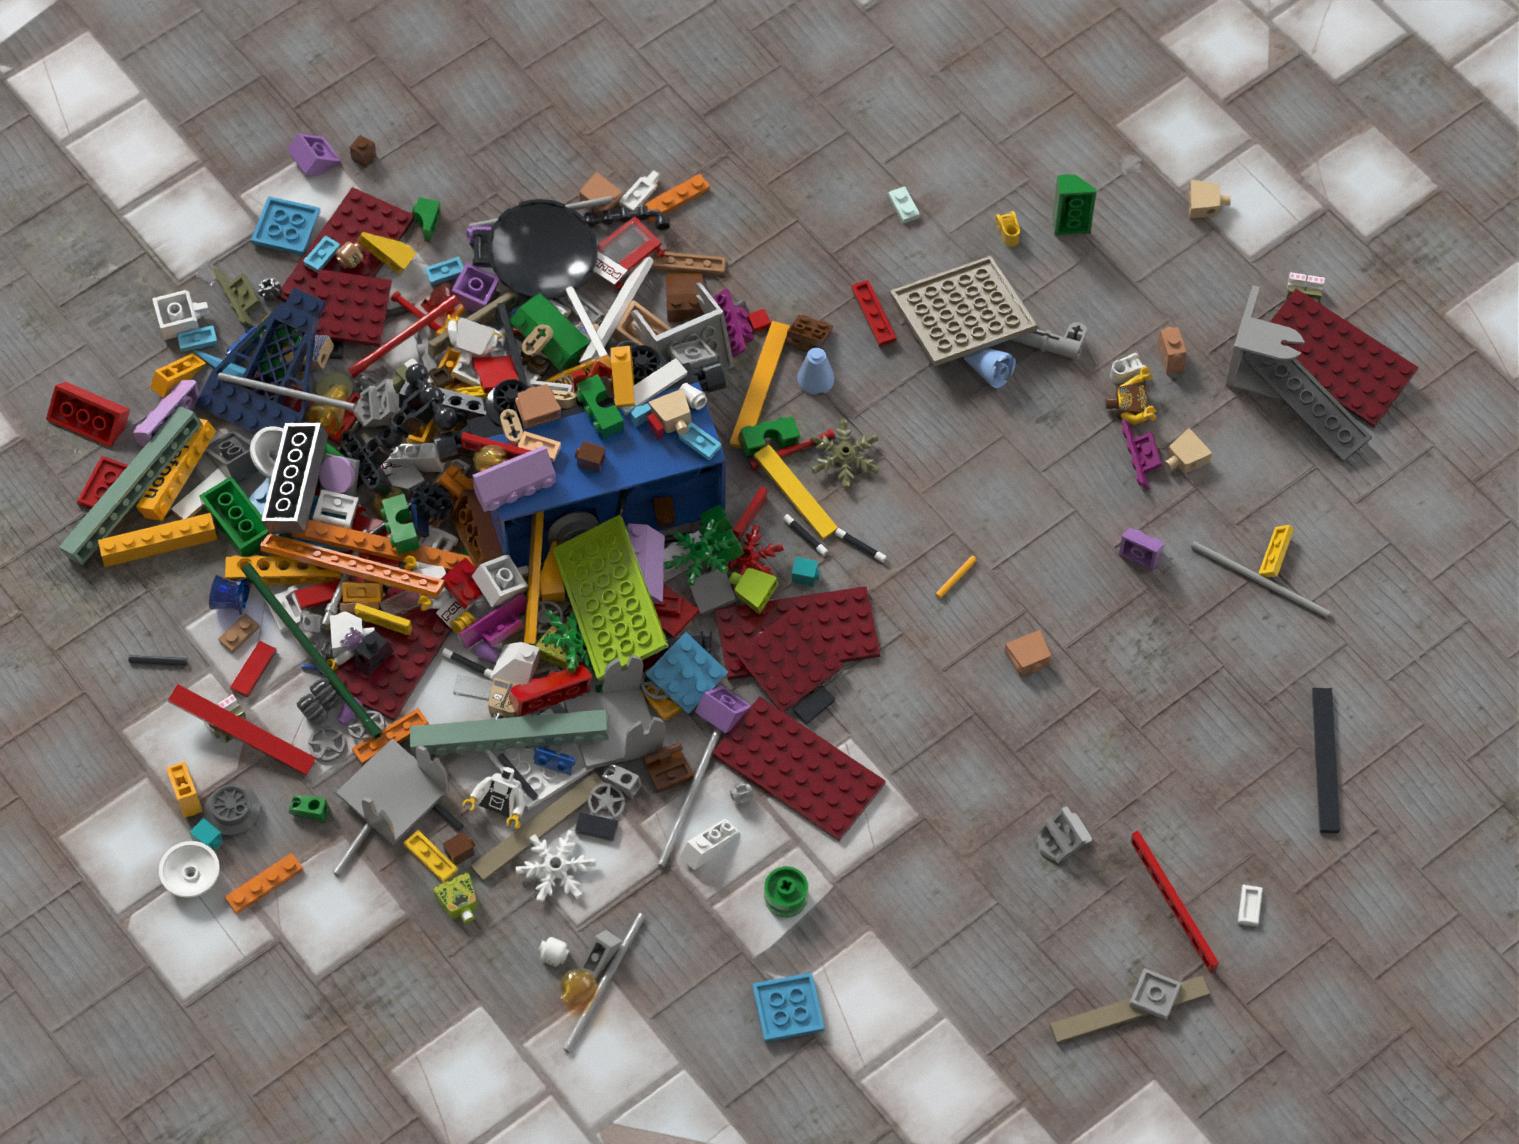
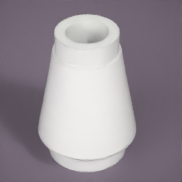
[679,383,707,410]

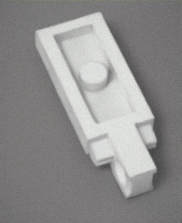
[619,170,660,212]

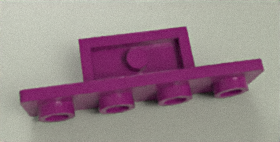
[713,288,754,358]
[1121,419,1163,490]
[459,593,527,649]

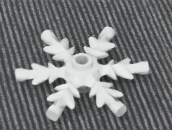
[516,830,596,903]

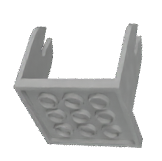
[631,283,734,371]
[1226,285,1305,398]
[564,655,666,770]
[336,739,449,845]

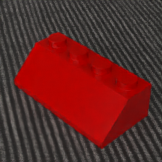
[46,382,130,448]
[509,664,592,717]

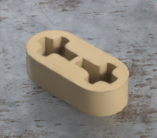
[522,324,553,356]
[552,390,577,409]
[500,409,523,445]

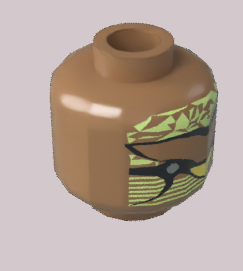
[336,242,364,269]

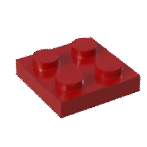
[441,557,483,609]

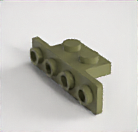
[213,267,261,329]

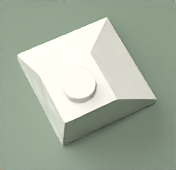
[490,642,541,685]

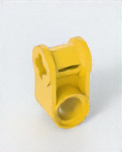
[995,211,1020,247]

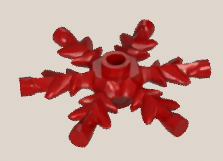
[710,525,784,592]

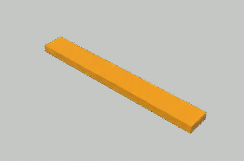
[729,321,790,449]
[524,511,544,646]

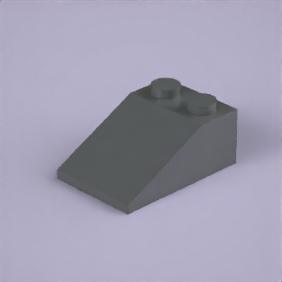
[204,430,259,482]

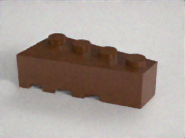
[449,489,503,569]

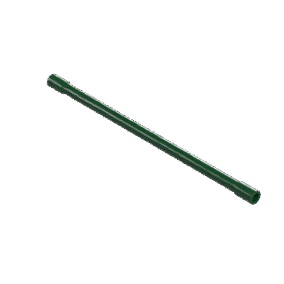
[241,563,383,740]

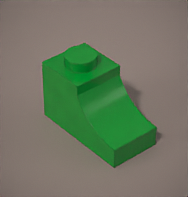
[412,197,441,241]

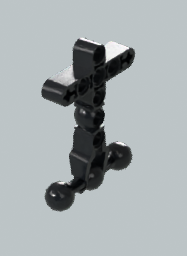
[339,363,458,497]

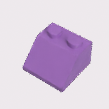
[287,134,342,176]
[451,262,500,313]
[1119,528,1165,570]
[695,685,751,733]

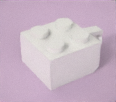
[152,290,209,340]
[472,554,529,607]

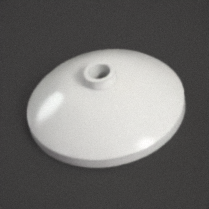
[250,426,284,479]
[159,841,220,898]

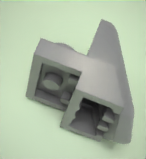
[354,379,401,427]
[1037,806,1092,863]

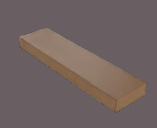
[652,251,726,276]

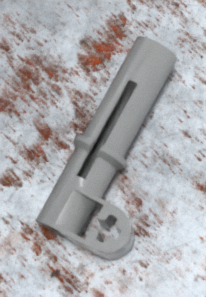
[1010,322,1087,360]

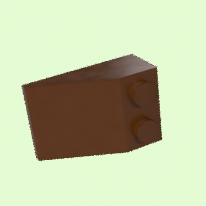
[666,273,704,322]

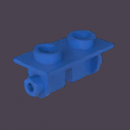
[225,327,261,365]
[534,746,576,776]

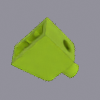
[729,568,778,614]

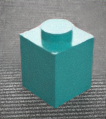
[791,557,821,587]
[190,818,223,850]

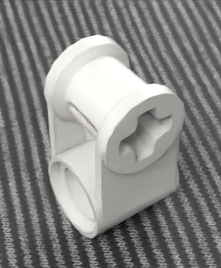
[1110,353,1145,384]

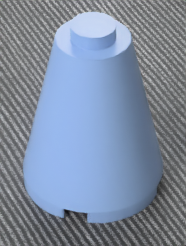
[797,348,835,395]
[964,348,1016,388]

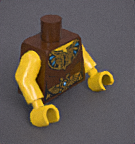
[1105,366,1157,425]

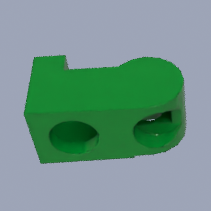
[289,795,330,823]

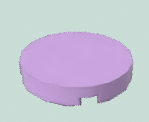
[319,456,355,494]

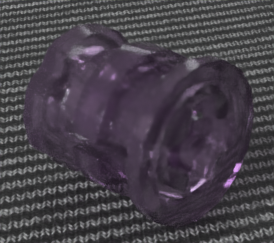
[340,627,365,653]

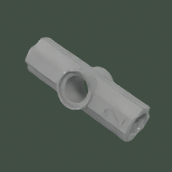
[414,325,440,374]

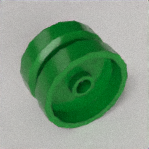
[764,866,808,918]

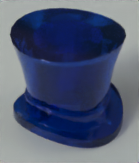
[209,575,252,615]

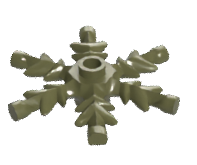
[810,419,880,488]

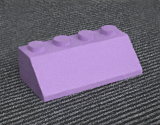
[133,380,200,447]
[473,445,556,512]
[627,524,665,604]

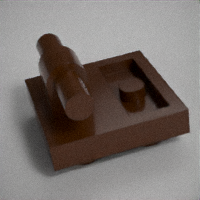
[786,315,833,353]
[642,743,694,793]

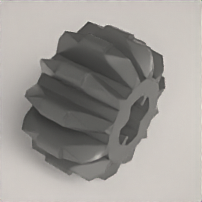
[310,677,341,711]
[297,693,328,727]

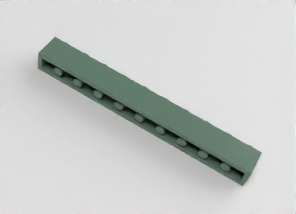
[59,406,203,565]
[410,709,609,756]

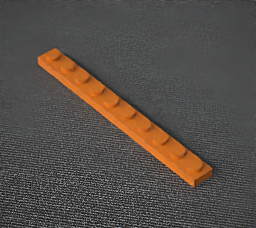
[291,519,474,572]
[260,533,445,598]

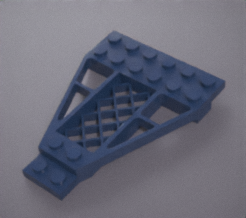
[195,287,327,434]

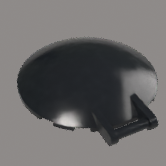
[472,199,598,299]

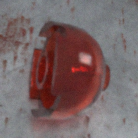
[421,282,455,317]

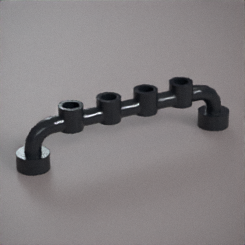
[583,205,670,231]

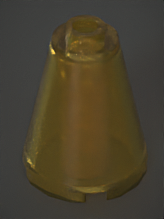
[306,384,349,435]

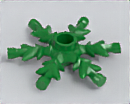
[664,519,737,586]
[544,610,595,674]

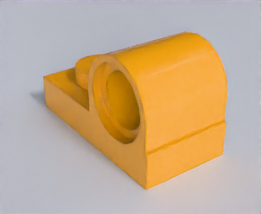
[342,579,384,602]

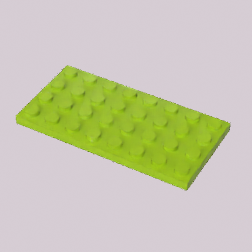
[552,515,669,681]

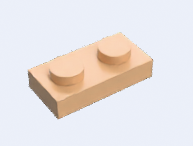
[518,431,561,462]

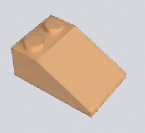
[611,300,672,345]

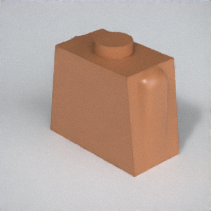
[578,172,623,216]
[1157,327,1186,374]
[515,384,561,429]
[1004,630,1052,676]

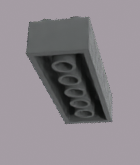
[261,423,328,533]

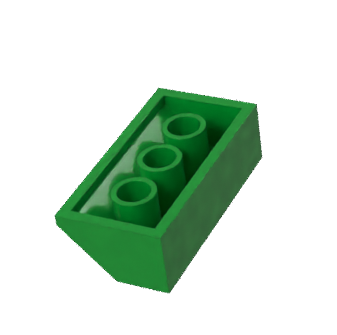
[1052,174,1096,235]
[510,293,591,370]
[199,476,271,557]

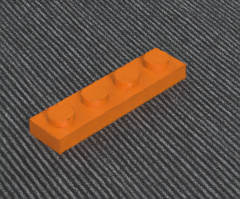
[643,174,710,223]
[352,708,429,766]
[225,853,303,915]

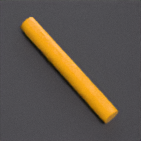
[435,304,466,337]
[935,555,977,599]

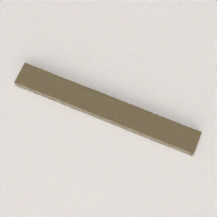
[471,772,607,882]
[1050,976,1210,1044]

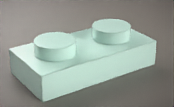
[888,186,920,224]

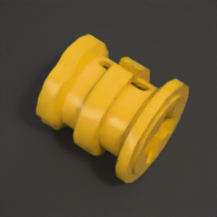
[450,610,476,635]

